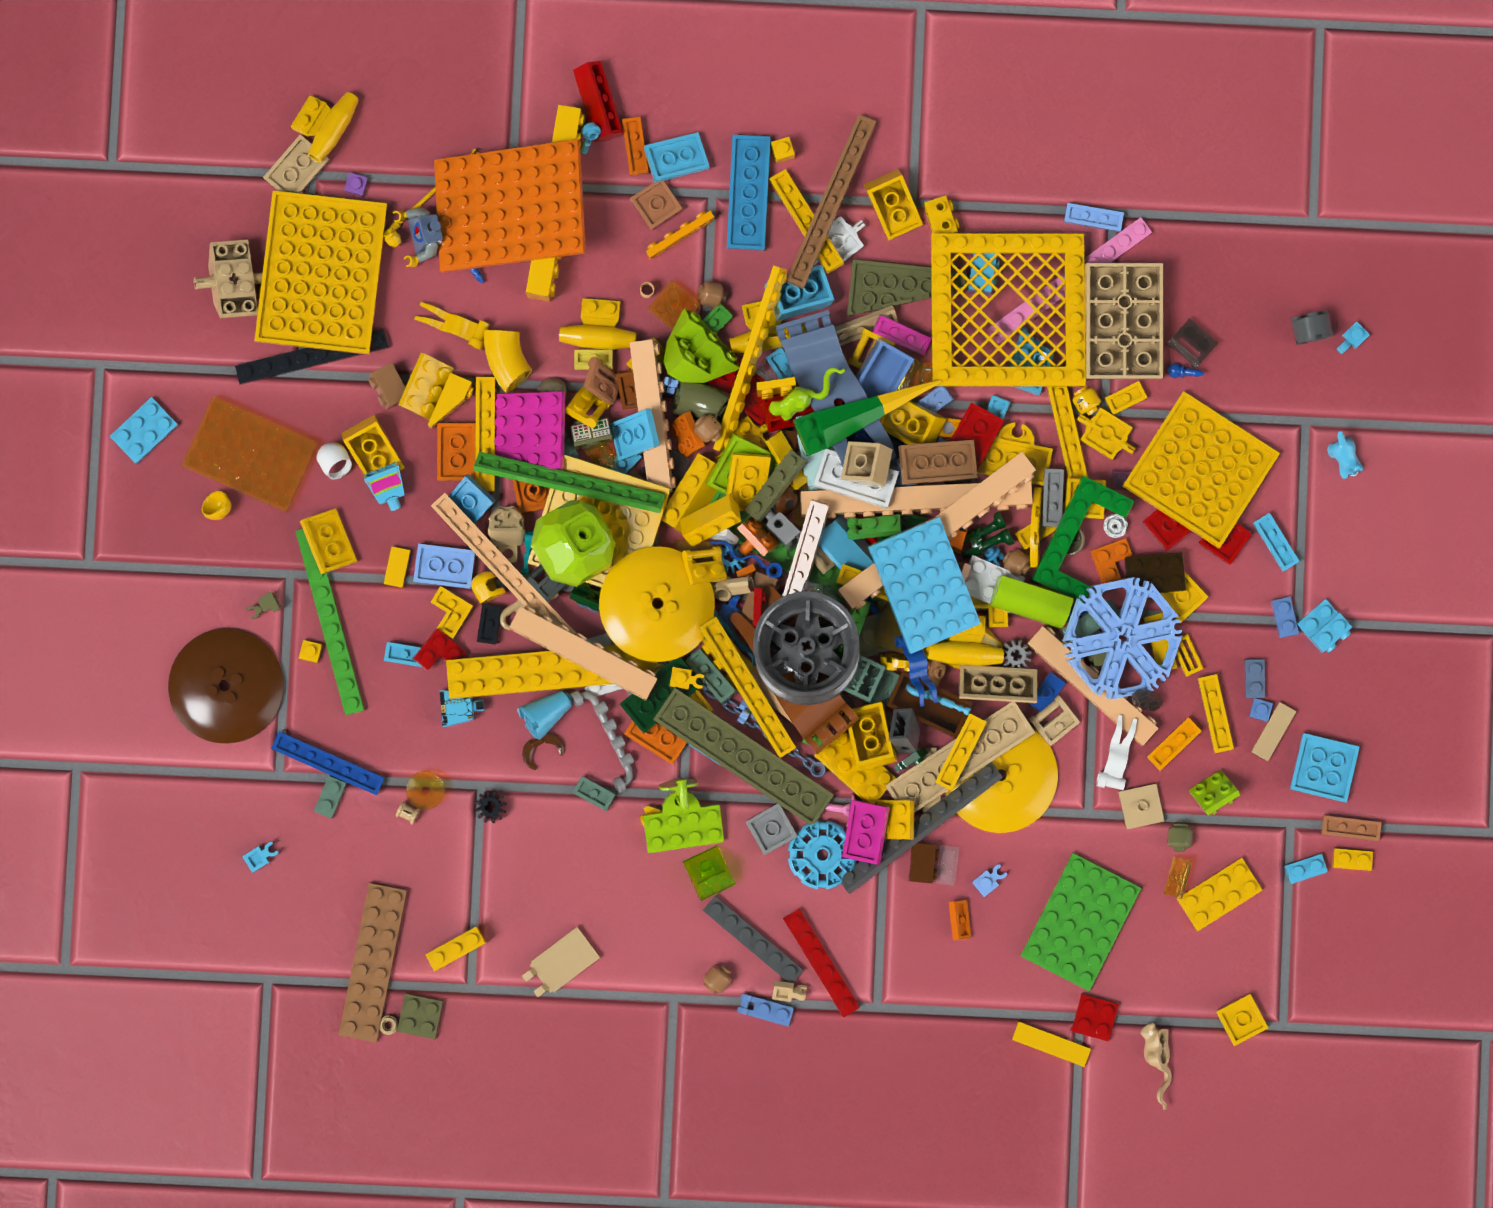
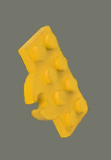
[977,422,1053,486]

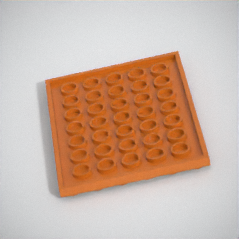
[434,139,586,273]

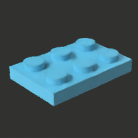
[643,132,710,183]
[110,397,178,464]
[609,409,660,461]

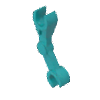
[521,531,534,577]

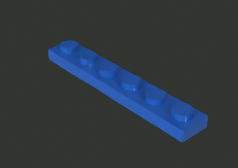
[271,731,385,795]

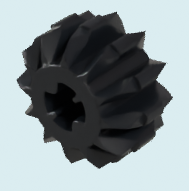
[474,791,507,823]

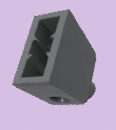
[889,708,920,753]

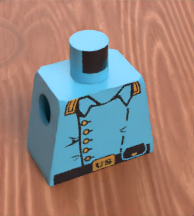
[440,690,485,727]

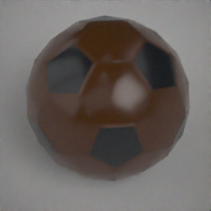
[771,485,798,515]

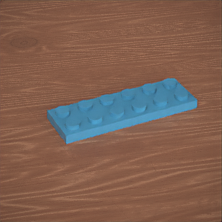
[727,135,771,251]

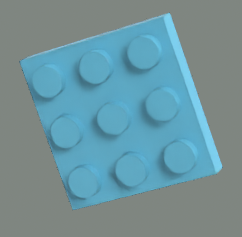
[1290,733,1360,803]

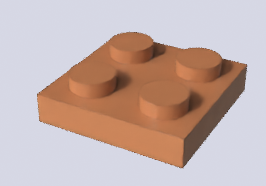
[630,181,683,231]

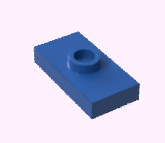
[1028,672,1066,712]

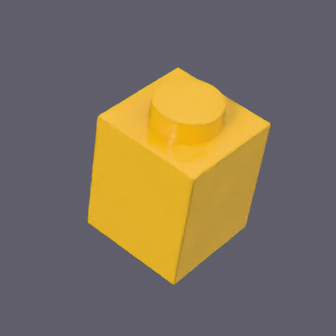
[771,137,795,164]

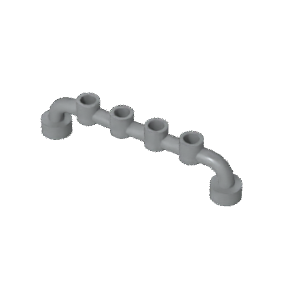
[570,690,634,794]

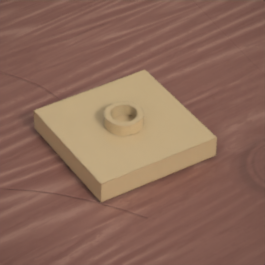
[1118,784,1164,830]

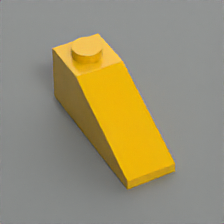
[428,373,474,429]

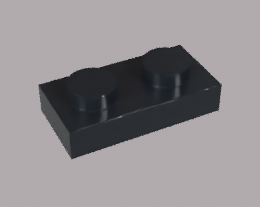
[477,604,502,645]

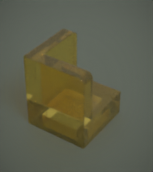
[585,442,615,468]

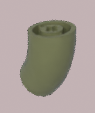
[672,381,731,424]

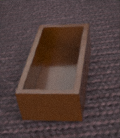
[886,671,973,739]

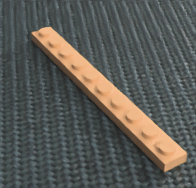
[431,493,576,635]

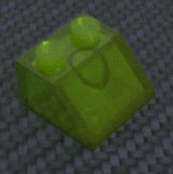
[683,845,736,901]

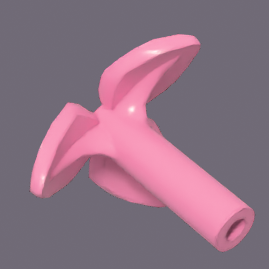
[825,794,856,827]

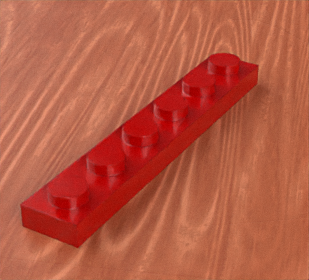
[783,909,860,1018]

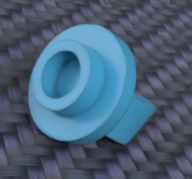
[984,547,1005,566]

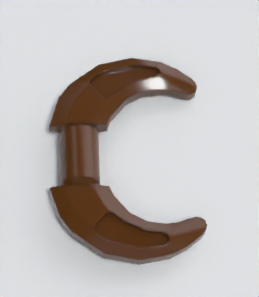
[522,732,564,770]

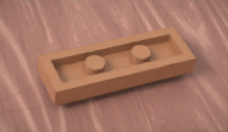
[1321,815,1382,841]

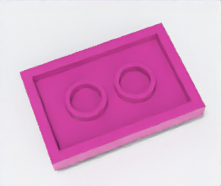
[842,800,890,865]

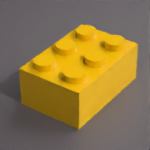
[845,702,898,771]

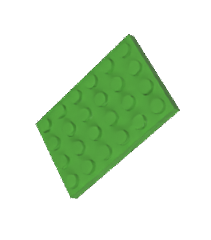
[1020,853,1141,991]

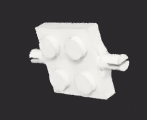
[815,216,865,264]

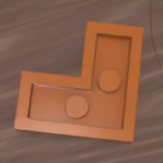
[1090,538,1133,583]

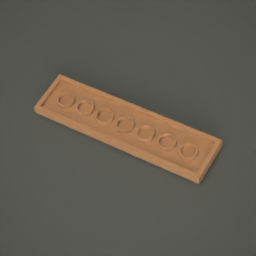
[339,883,407,1043]

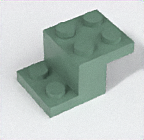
[844,655,900,707]

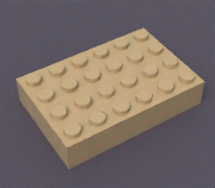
[1084,263,1163,379]

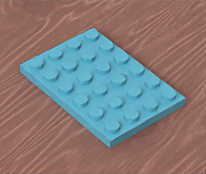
[868,516,981,654]

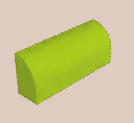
[989,575,1074,629]

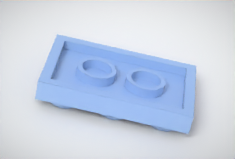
[413,544,475,589]

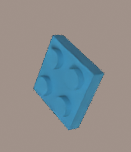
[448,474,496,524]

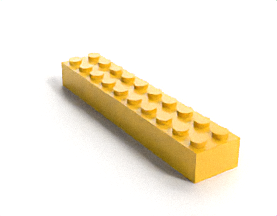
[526,105,585,302]

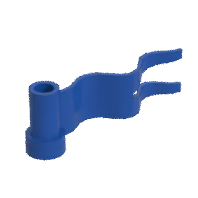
[710,541,782,578]
[894,635,938,707]

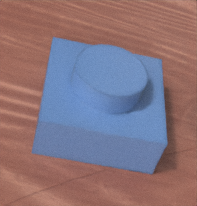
[1249,698,1273,722]

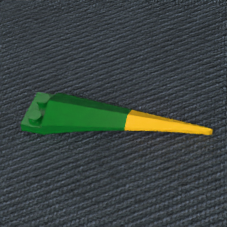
[793,380,942,456]

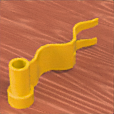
[414,302,490,350]

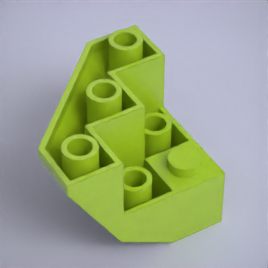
[664,308,740,383]

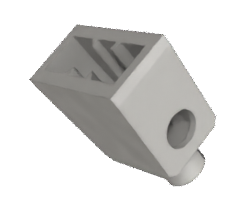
[764,510,801,552]

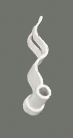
[1096,715,1137,790]

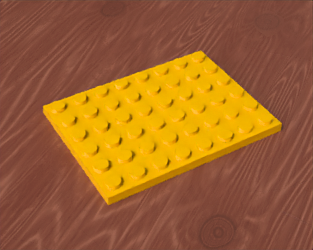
[254,191,387,355]

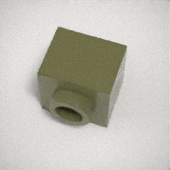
[1088,652,1107,667]

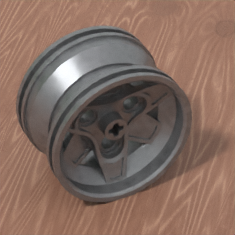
[753,591,859,705]

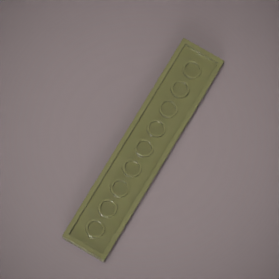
[653,687,834,827]

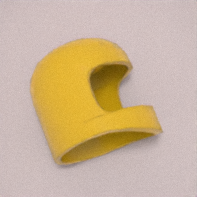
[471,571,507,605]

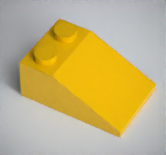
[863,169,923,241]
[879,400,946,445]
[341,414,405,474]

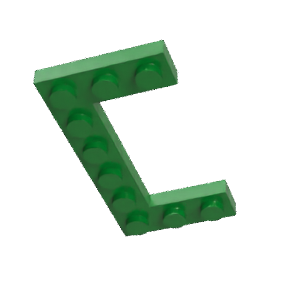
[1031,475,1134,603]

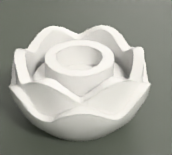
[1104,514,1128,538]

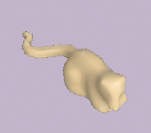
[1140,1023,1172,1110]

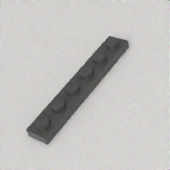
[703,896,803,983]

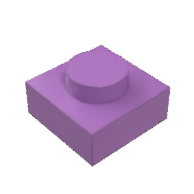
[344,173,368,197]

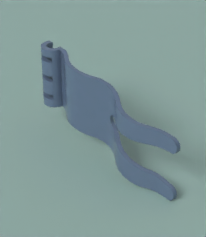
[776,310,896,467]

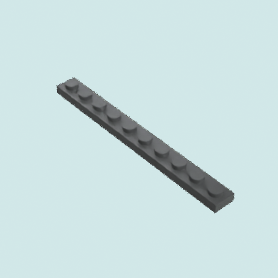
[841,762,1003,894]

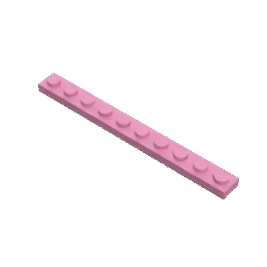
[987,217,1152,345]

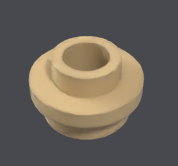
[379,1015,398,1035]

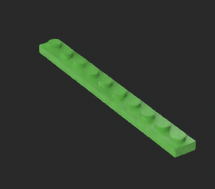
[474,452,665,513]
[296,529,365,716]

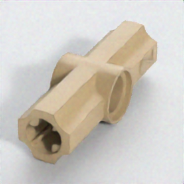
[710,576,754,601]

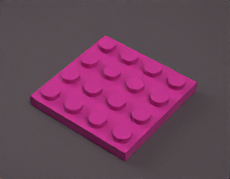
[494,392,565,469]

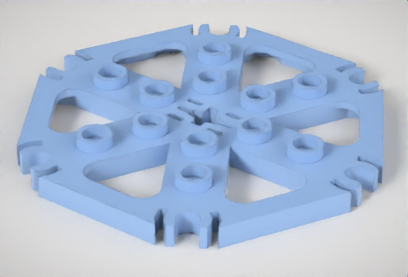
[1063,577,1182,699]

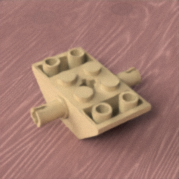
[193,240,263,319]

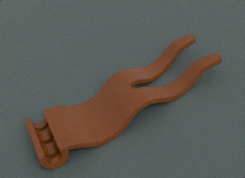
[730,585,859,754]

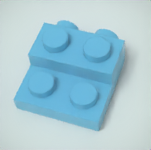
[1297,599,1352,653]

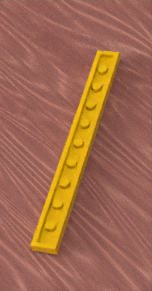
[713,265,787,452]

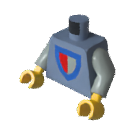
[393,207,443,268]

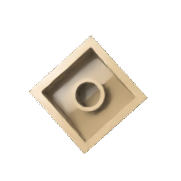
[841,441,892,487]

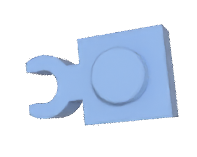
[972,864,1007,897]

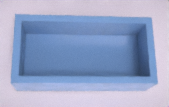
[841,338,914,419]

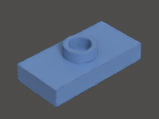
[916,387,954,412]

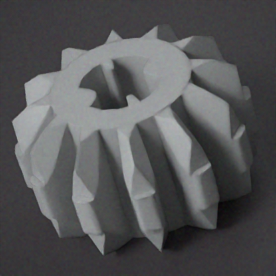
[1003,639,1032,669]

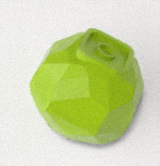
[531,500,616,587]

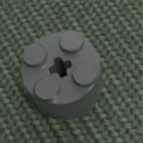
[1291,310,1334,345]

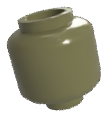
[1167,824,1193,852]

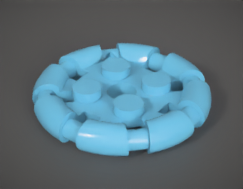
[788,820,857,889]

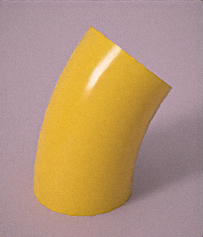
[484,330,532,393]

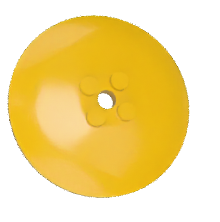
[599,547,715,662]
[945,728,1058,833]

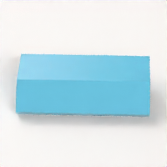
[819,515,874,571]

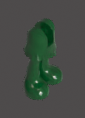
[961,511,1015,559]

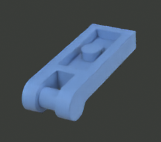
[737,993,794,1027]

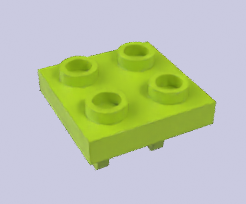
[1189,770,1240,815]

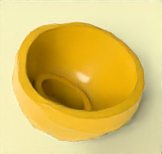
[201,491,231,520]

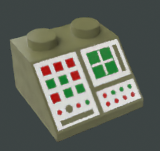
[570,416,613,450]

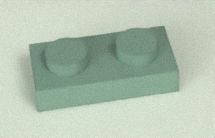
[314,776,347,819]
[572,776,615,811]

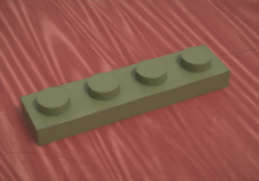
[745,449,807,523]

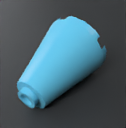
[517,691,573,740]

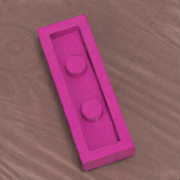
[872,315,932,356]

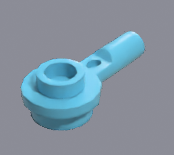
[580,123,601,154]

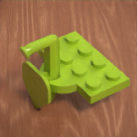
[643,779,724,853]

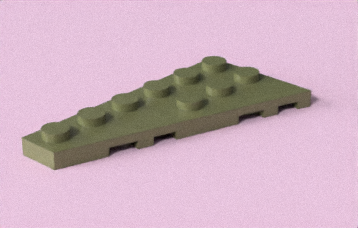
[847,259,967,317]

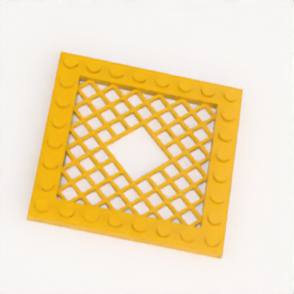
[931,233,1086,387]

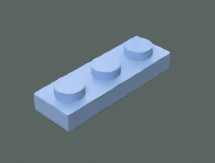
[1064,203,1124,232]

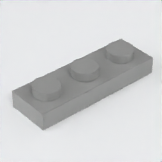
[1042,469,1064,527]

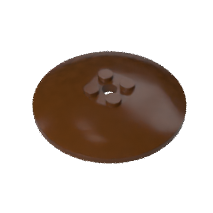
[168,629,284,744]

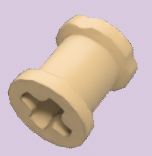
[395,801,420,825]

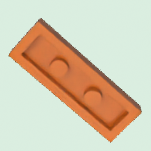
[622,116,649,176]

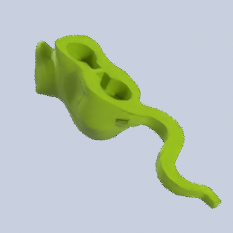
[769,367,846,421]

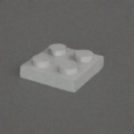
[746,804,797,855]

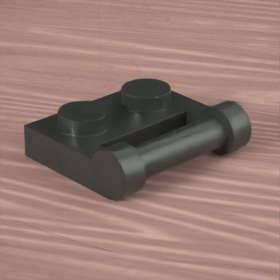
[524,564,566,602]

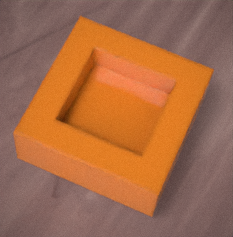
[736,564,756,578]

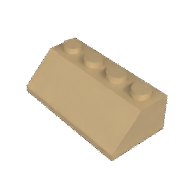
[958,665,1037,703]

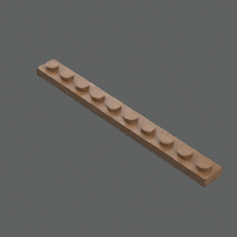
[786,115,876,289]

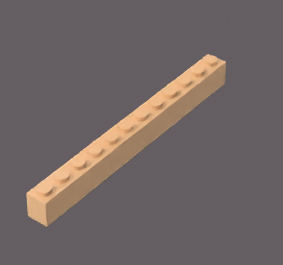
[837,452,1036,610]
[800,481,1033,519]

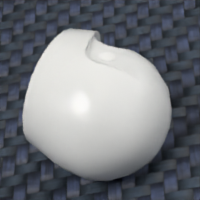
[316,442,352,480]

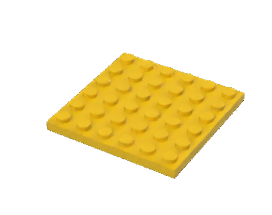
[1123,391,1280,548]
[528,454,671,587]

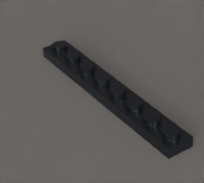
[235,329,388,385]

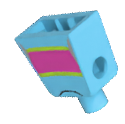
[363,462,405,511]

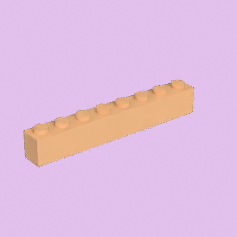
[630,339,676,493]
[509,606,657,701]
[1027,626,1158,746]

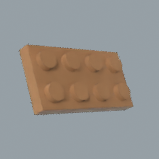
[898,440,978,485]

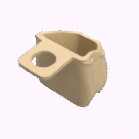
[488,506,525,563]

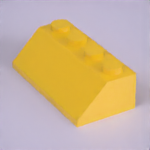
[661,453,718,534]

